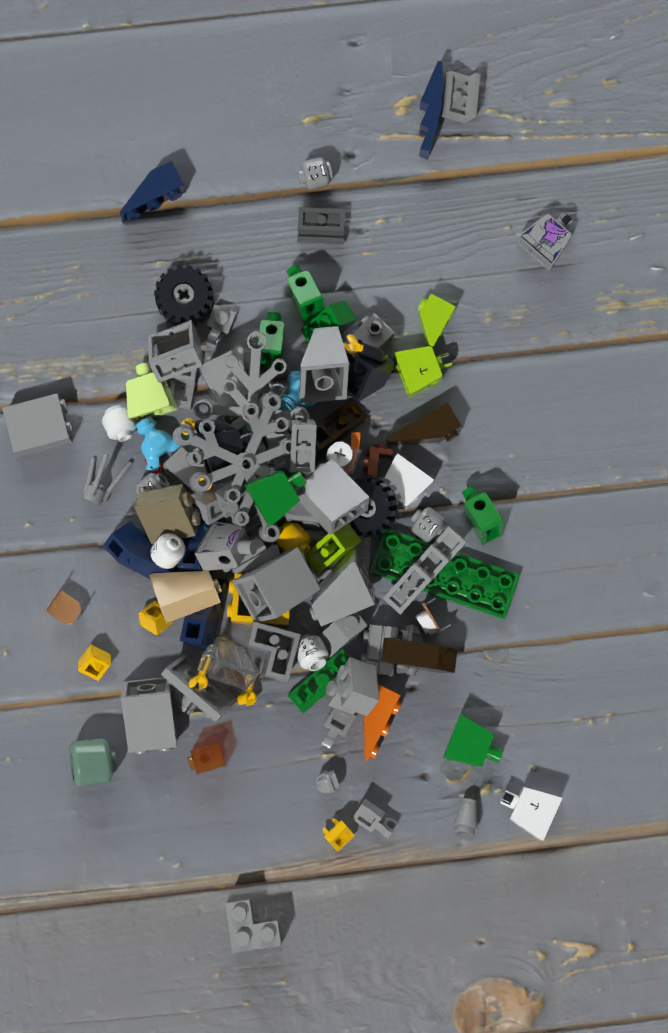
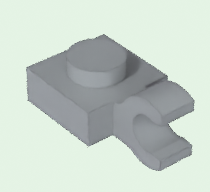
[206,305,237,349]
[321,708,356,750]
[352,799,398,838]

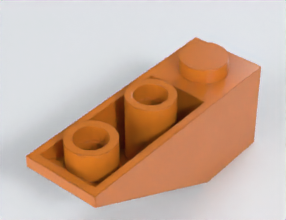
[363,684,402,761]

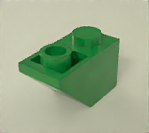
[300,300,357,344]

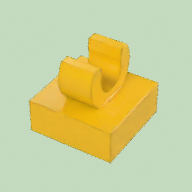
[322,818,355,852]

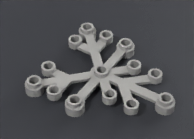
[190,331,309,474]
[173,392,291,542]

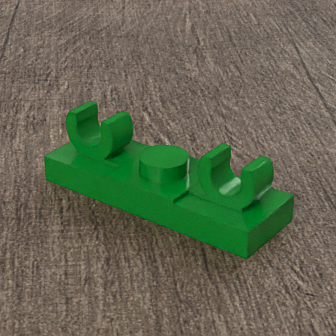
[288,649,350,714]

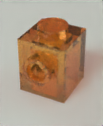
[188,742,226,775]

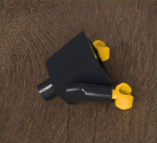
[343,335,396,402]
[181,418,252,490]

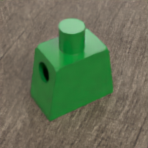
[286,265,324,325]
[258,312,285,371]
[244,470,306,526]
[462,486,504,546]
[443,715,504,767]

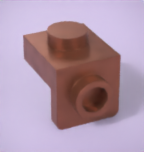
[363,444,394,477]

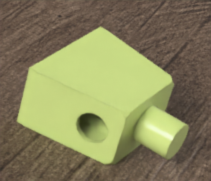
[126,363,178,423]

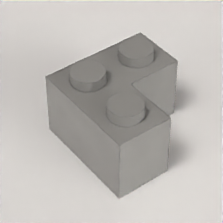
[244,622,301,682]
[326,657,379,716]
[225,899,282,953]

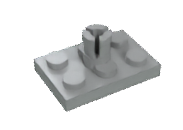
[161,653,238,722]

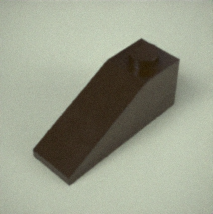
[315,400,368,462]
[385,402,462,445]
[381,638,458,673]

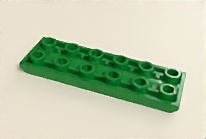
[370,530,520,620]

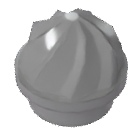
[316,770,340,794]

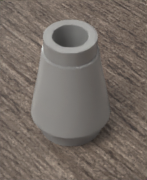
[453,798,477,836]

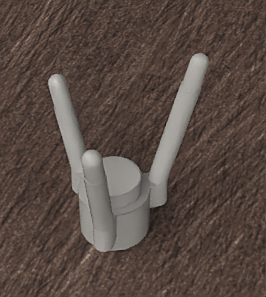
[83,455,133,505]

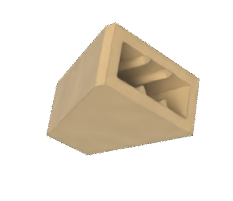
[149,571,222,623]

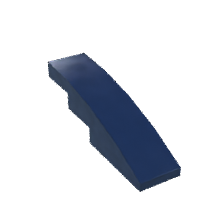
[419,61,443,159]

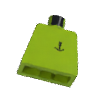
[393,346,452,399]

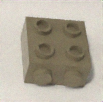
[134,484,201,544]

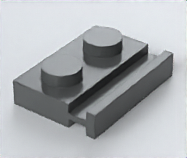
[297,207,345,244]

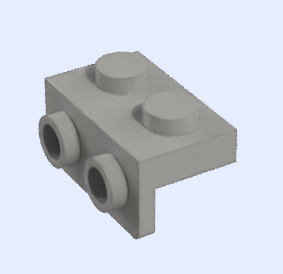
[441,71,481,123]

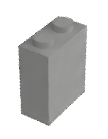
[2,393,74,457]
[295,459,369,535]

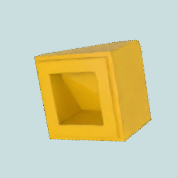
[138,600,174,636]
[78,644,112,681]

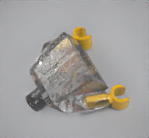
[189,634,259,706]

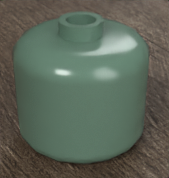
[69,738,116,787]

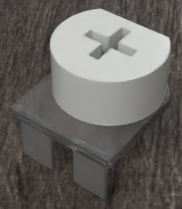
[326,442,361,475]

